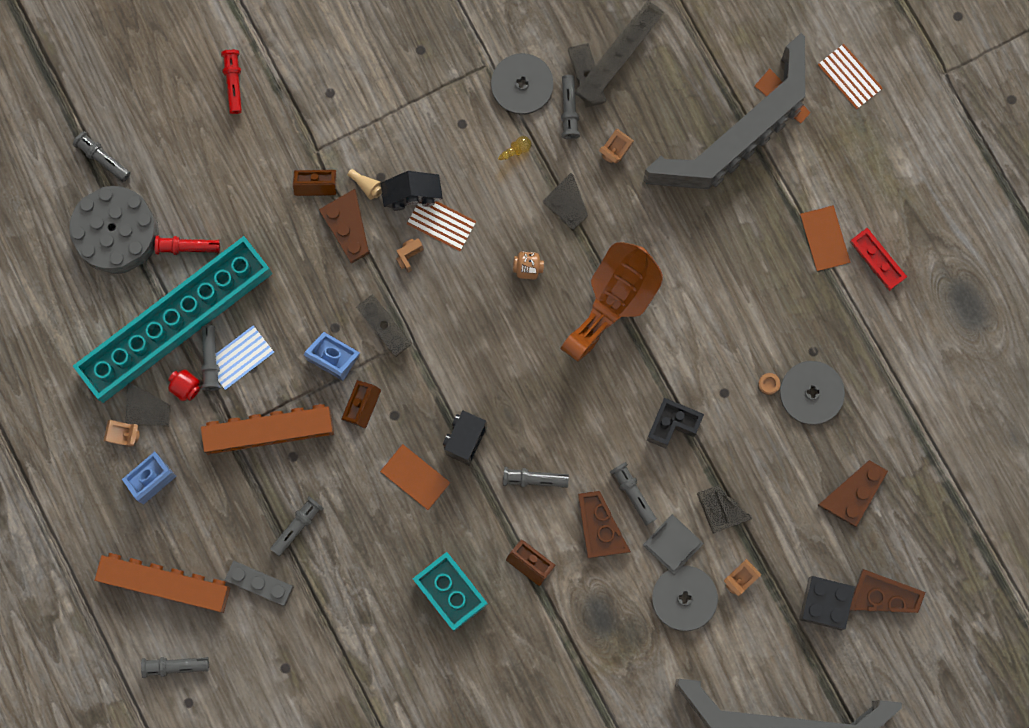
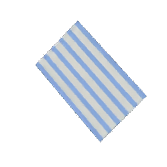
[216,326,274,390]

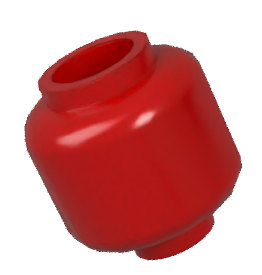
[168,370,201,401]

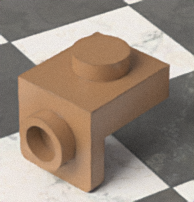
[599,129,634,163]
[396,238,424,273]
[104,420,139,447]
[724,559,761,596]

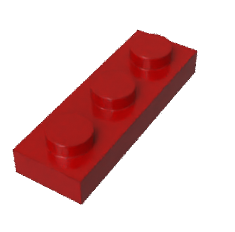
[850,228,907,291]

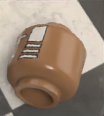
[513,251,544,280]

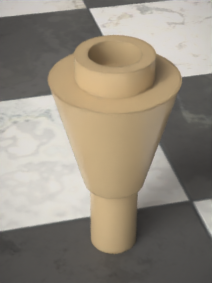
[347,169,382,200]

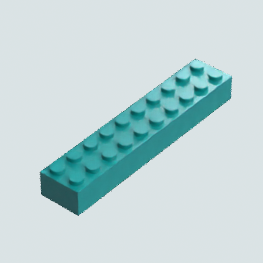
[73,236,273,403]

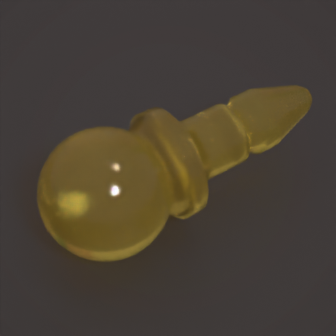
[498,136,531,160]

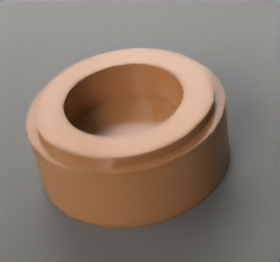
[758,373,780,395]

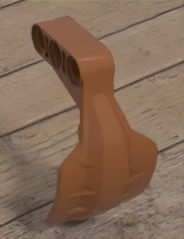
[560,242,663,362]

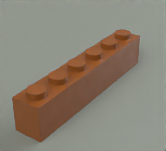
[201,404,334,455]
[94,553,231,613]

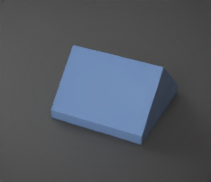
[304,332,360,381]
[122,452,177,505]

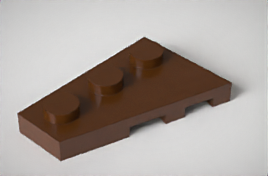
[319,189,369,264]
[818,460,888,527]
[578,491,631,559]
[850,569,926,613]

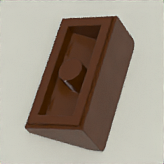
[293,170,336,196]
[341,380,381,428]
[506,539,556,586]

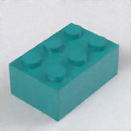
[413,552,488,632]

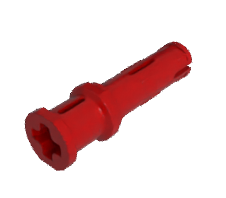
[221,49,242,114]
[155,235,220,255]

